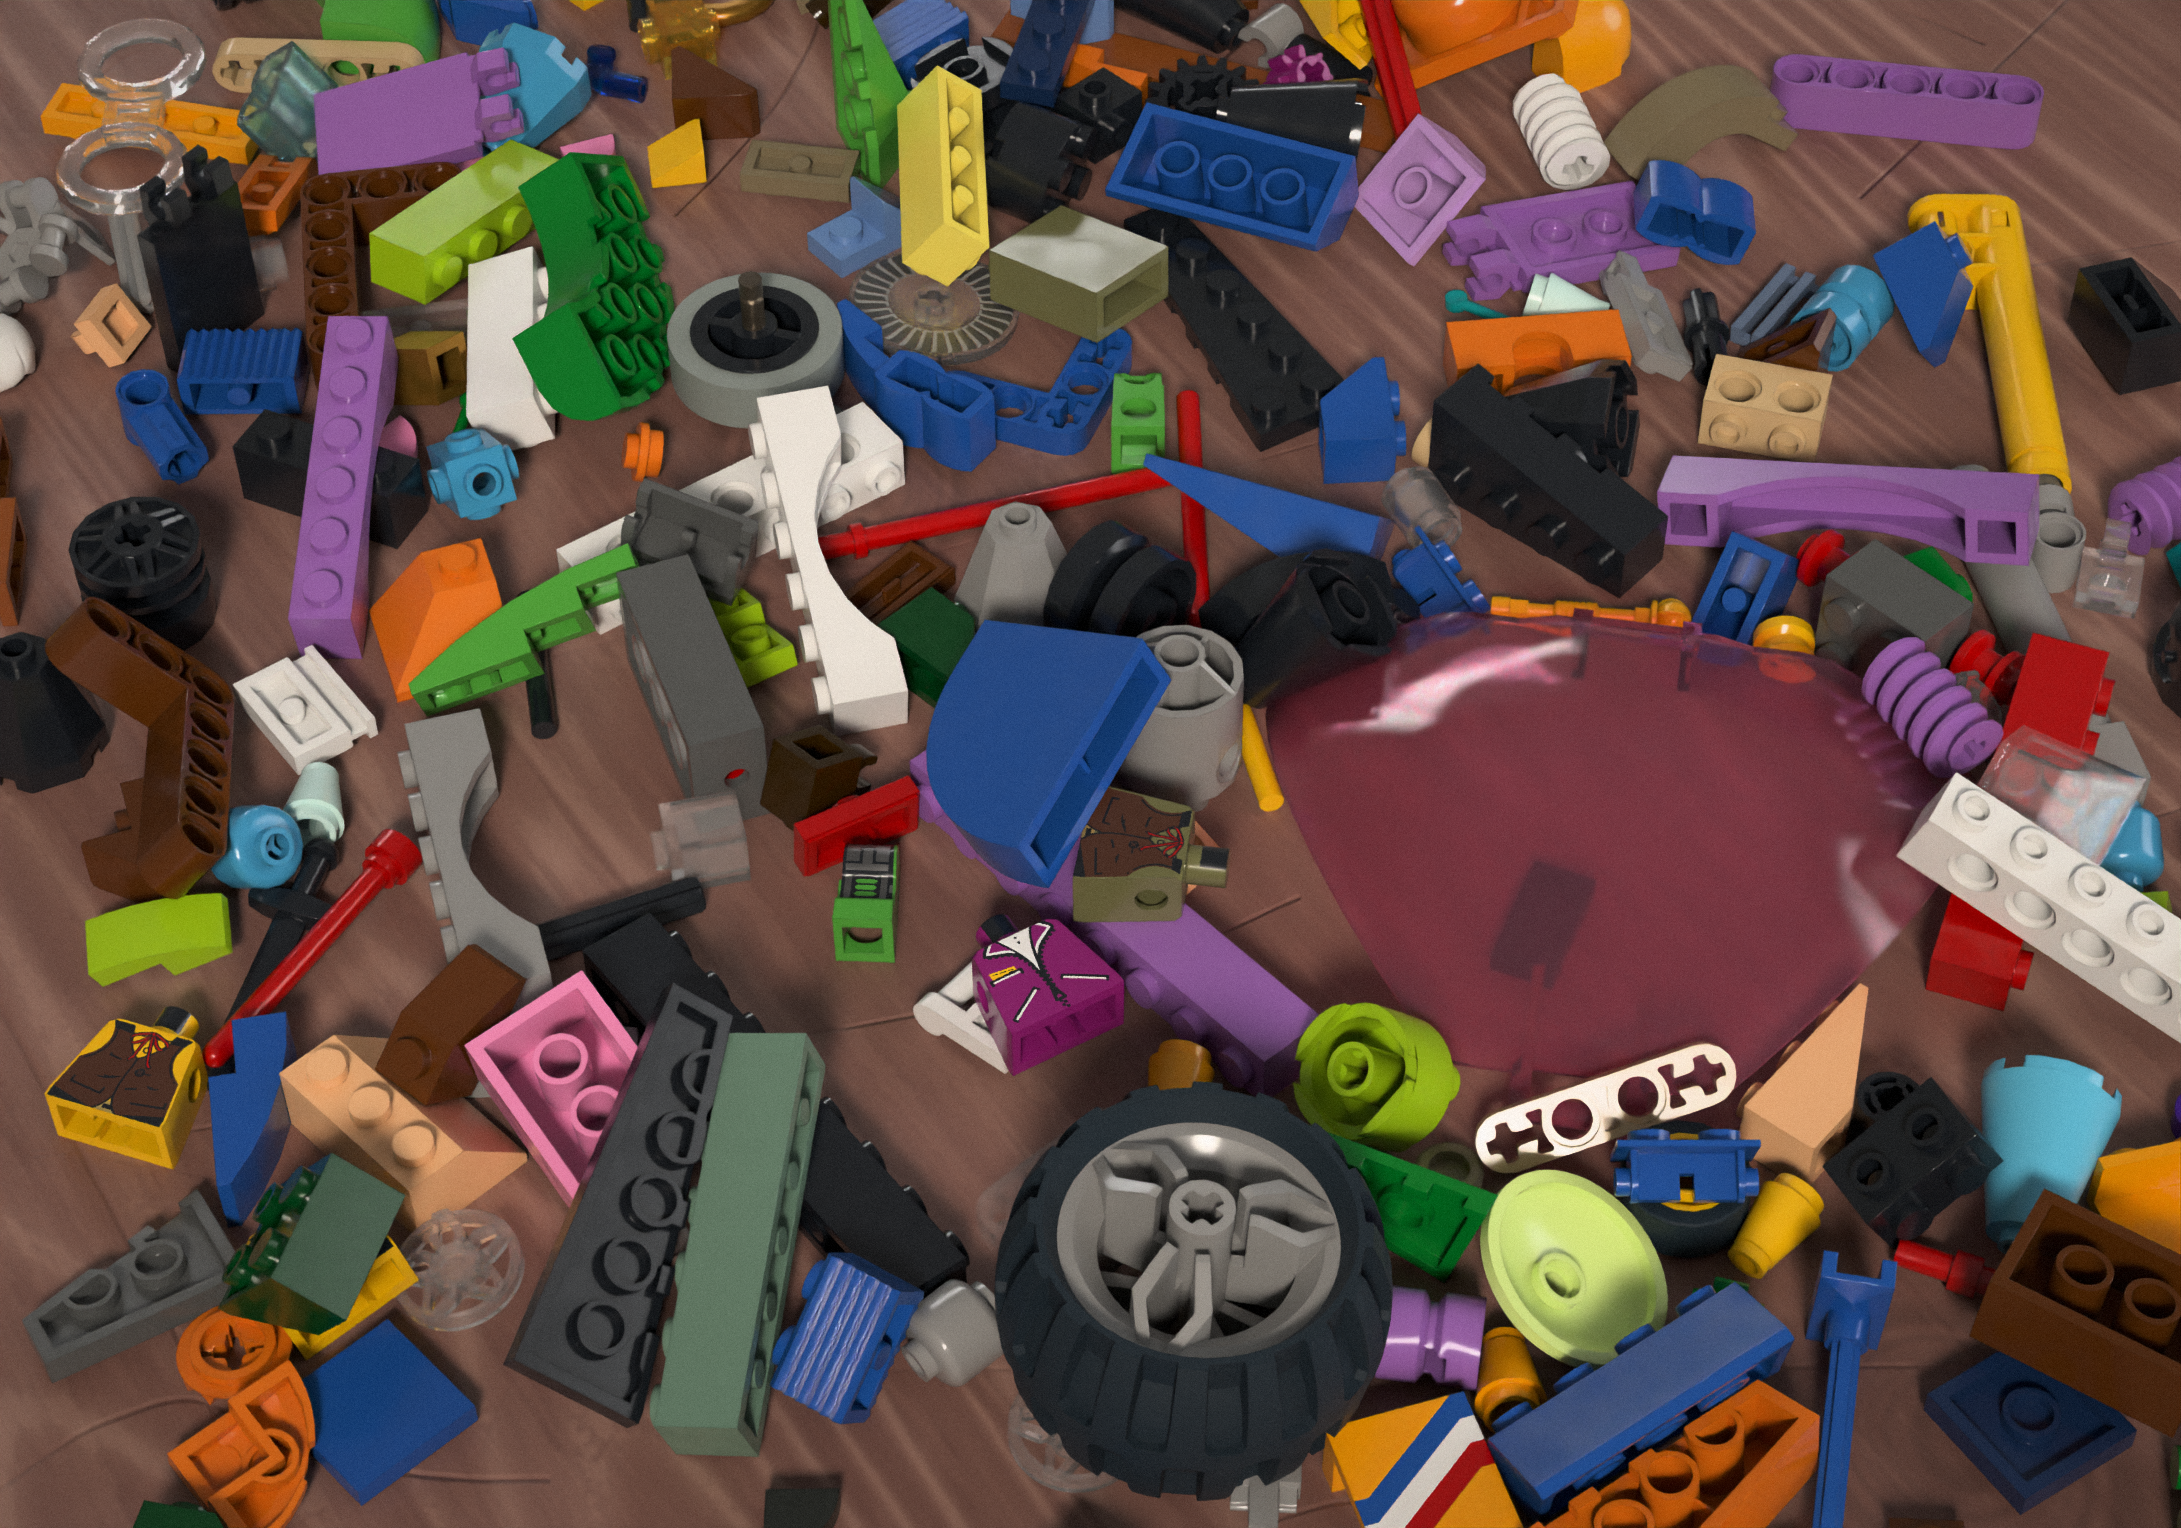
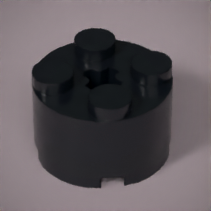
[985,102,1097,224]

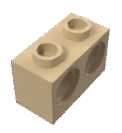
[1698,354,1833,463]

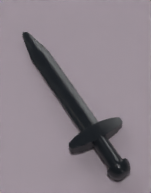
[207,837,339,1091]

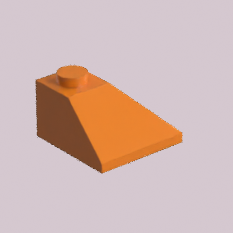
[369,538,503,703]

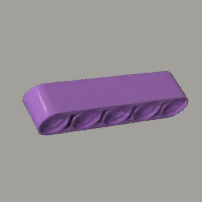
[1770,54,2044,149]

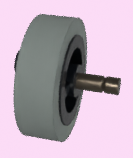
[667,271,845,429]

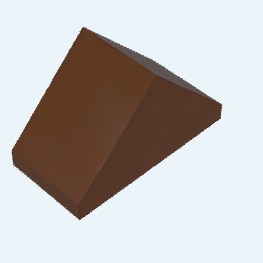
[671,46,761,140]
[1737,308,1837,374]

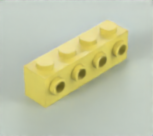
[897,65,989,287]

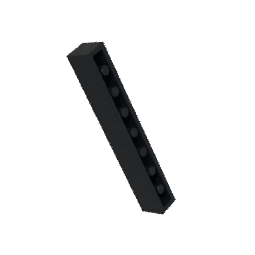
[582,912,970,1301]

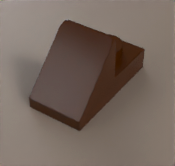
[81,777,167,904]

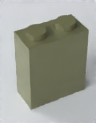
[988,205,1168,343]

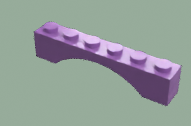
[288,316,399,659]
[1657,455,2039,566]

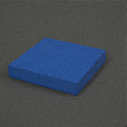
[302,1319,478,1506]

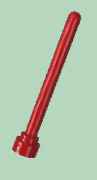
[202,829,423,1068]

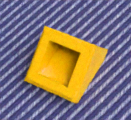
[647,119,707,188]

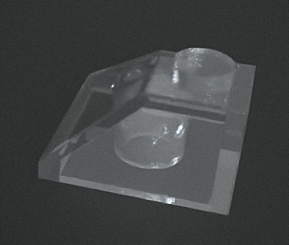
[1977,725,2146,866]

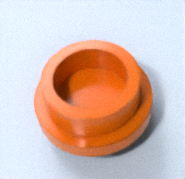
[621,422,664,482]

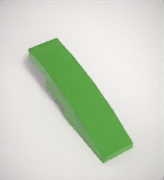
[408,543,640,717]

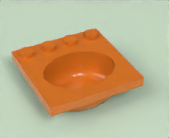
[1374,0,1579,100]

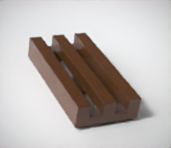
[844,541,956,626]

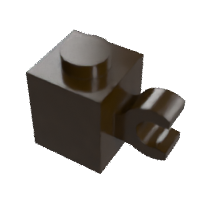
[760,725,878,831]

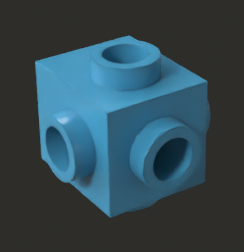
[426,428,519,520]

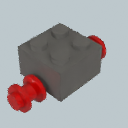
[1796,529,2025,710]

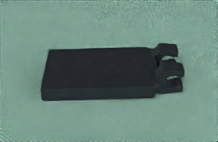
[137,145,264,373]

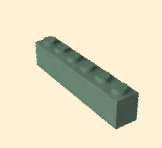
[650,1033,826,1457]

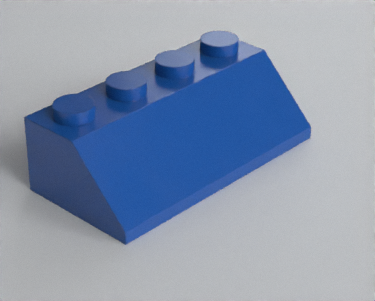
[1105,102,1359,252]
[1487,1282,1795,1525]

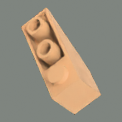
[1736,983,1868,1185]

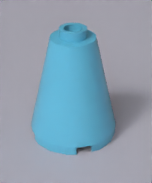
[1980,1055,2122,1254]

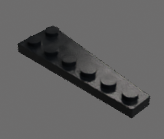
[1124,208,1344,452]
[503,983,733,1428]

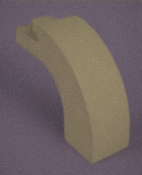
[1604,65,1799,180]

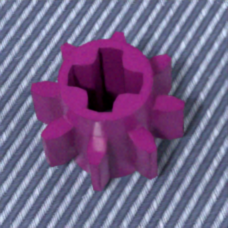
[1263,45,1333,84]

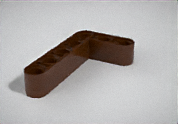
[300,162,462,391]
[45,597,235,900]

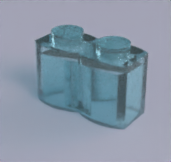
[237,41,339,162]

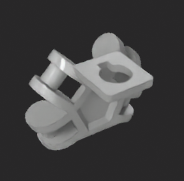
[0,177,116,316]

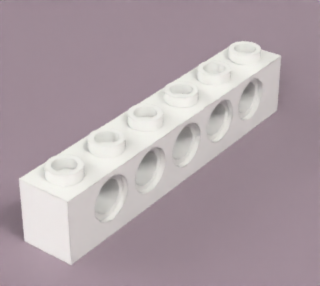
[556,402,905,635]
[1896,772,2181,1043]

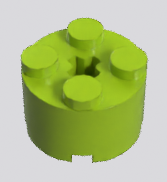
[1293,1002,1461,1153]

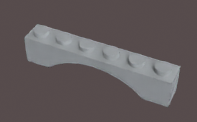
[397,708,553,1015]

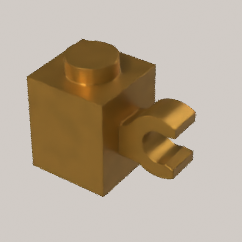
[393,331,467,406]

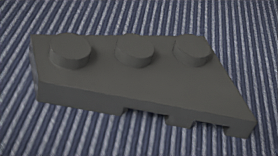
[22,1188,235,1384]

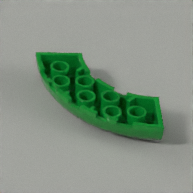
[512,152,675,421]

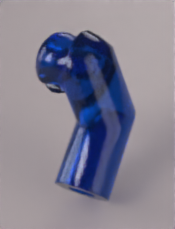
[583,44,648,103]

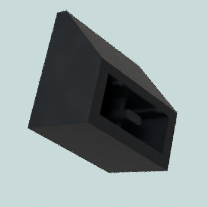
[2067,257,2181,395]

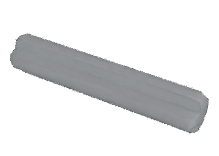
[105,193,154,314]

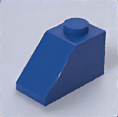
[1873,221,1973,368]
[1681,531,1799,670]

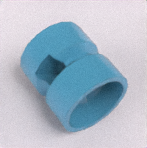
[1790,265,1895,372]

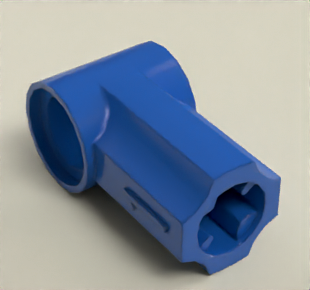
[115,369,209,485]

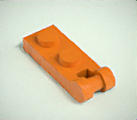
[237,154,318,236]

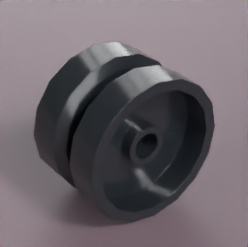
[1043,520,1196,638]

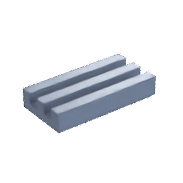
[1729,263,1822,347]

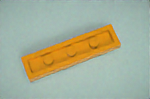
[40,83,268,165]

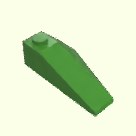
[828,0,912,189]

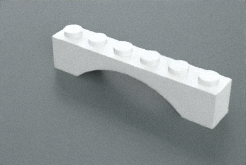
[748,386,908,736]

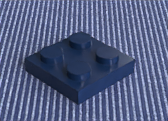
[1923,1351,2137,1515]

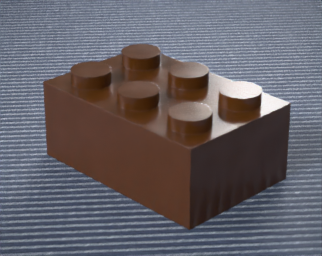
[1969,1188,2181,1438]

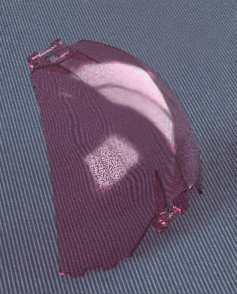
[1265,608,1983,1140]

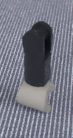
[1238,3,1373,97]

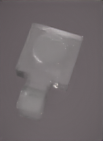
[2072,518,2145,619]

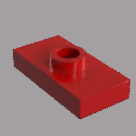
[794,775,920,877]

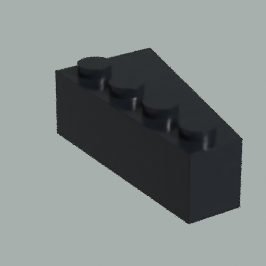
[1427,364,1668,599]

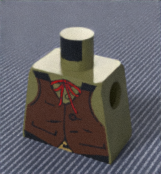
[1073,786,1231,923]

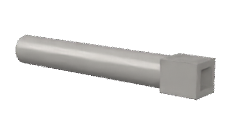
[1951,465,2151,823]

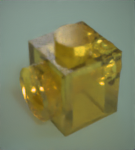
[637,0,721,80]

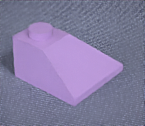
[1354,113,1486,266]

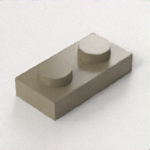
[740,139,861,203]

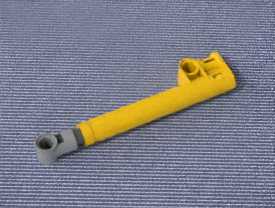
[1907,194,2086,593]

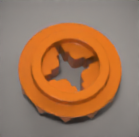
[176,1306,294,1405]

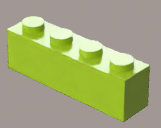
[369,139,559,305]

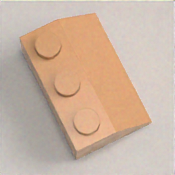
[279,1035,528,1241]

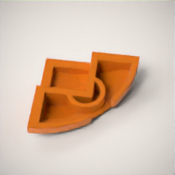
[167,1359,316,1528]

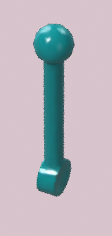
[1445,290,1510,319]

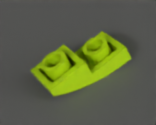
[708,588,798,688]
[85,893,233,987]

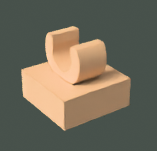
[70,283,152,368]

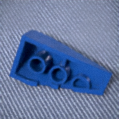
[1143,453,1395,560]

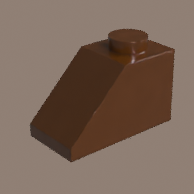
[375,944,527,1106]

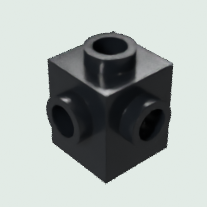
[1056,67,1142,164]

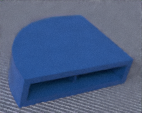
[926,620,1171,888]

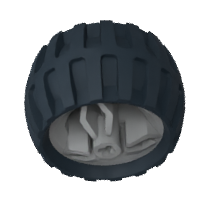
[994,1081,1393,1501]

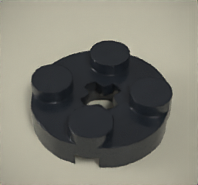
[911,37,1013,113]

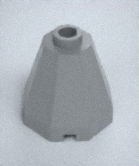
[954,501,1067,634]

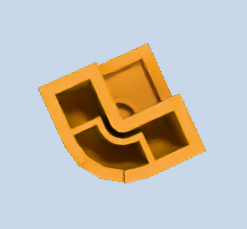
[1531,0,1632,93]

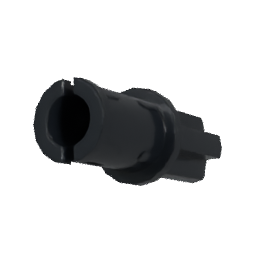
[1683,288,1730,386]

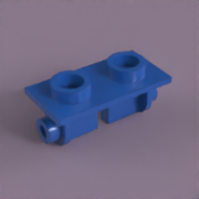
[1392,526,1494,647]
[1610,1129,1761,1204]

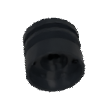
[68,497,218,651]

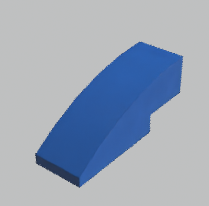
[208,1011,297,1228]

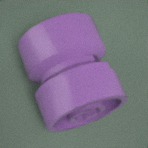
[1375,1285,1487,1391]

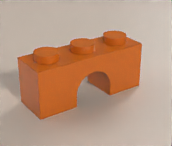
[1443,309,1632,395]

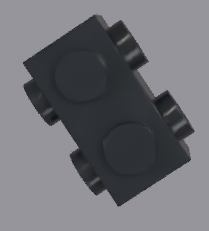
[1822,1077,2004,1250]

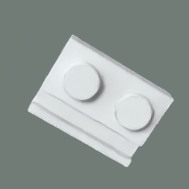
[233,645,378,775]

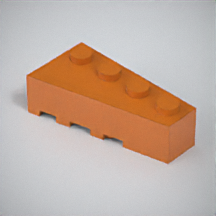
[1528,1379,1820,1528]

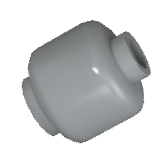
[901,1279,1004,1387]

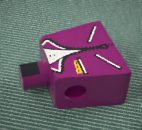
[972,914,1124,1076]

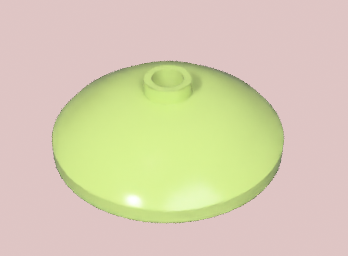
[1480,1169,1668,1370]

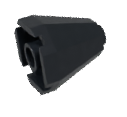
[1503,359,1640,477]
[0,632,110,794]

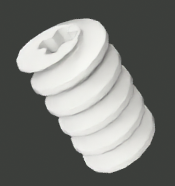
[1512,73,1611,190]

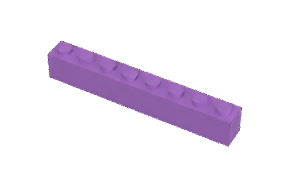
[909,750,1319,1097]

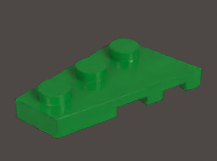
[1309,1125,1498,1283]

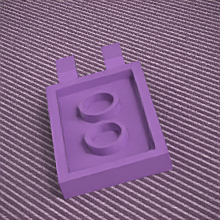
[313,47,524,175]
[1442,181,1681,301]

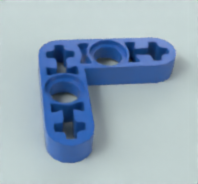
[946,328,1132,456]

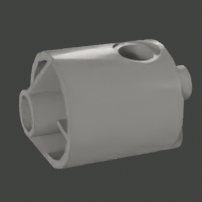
[1117,625,1244,812]

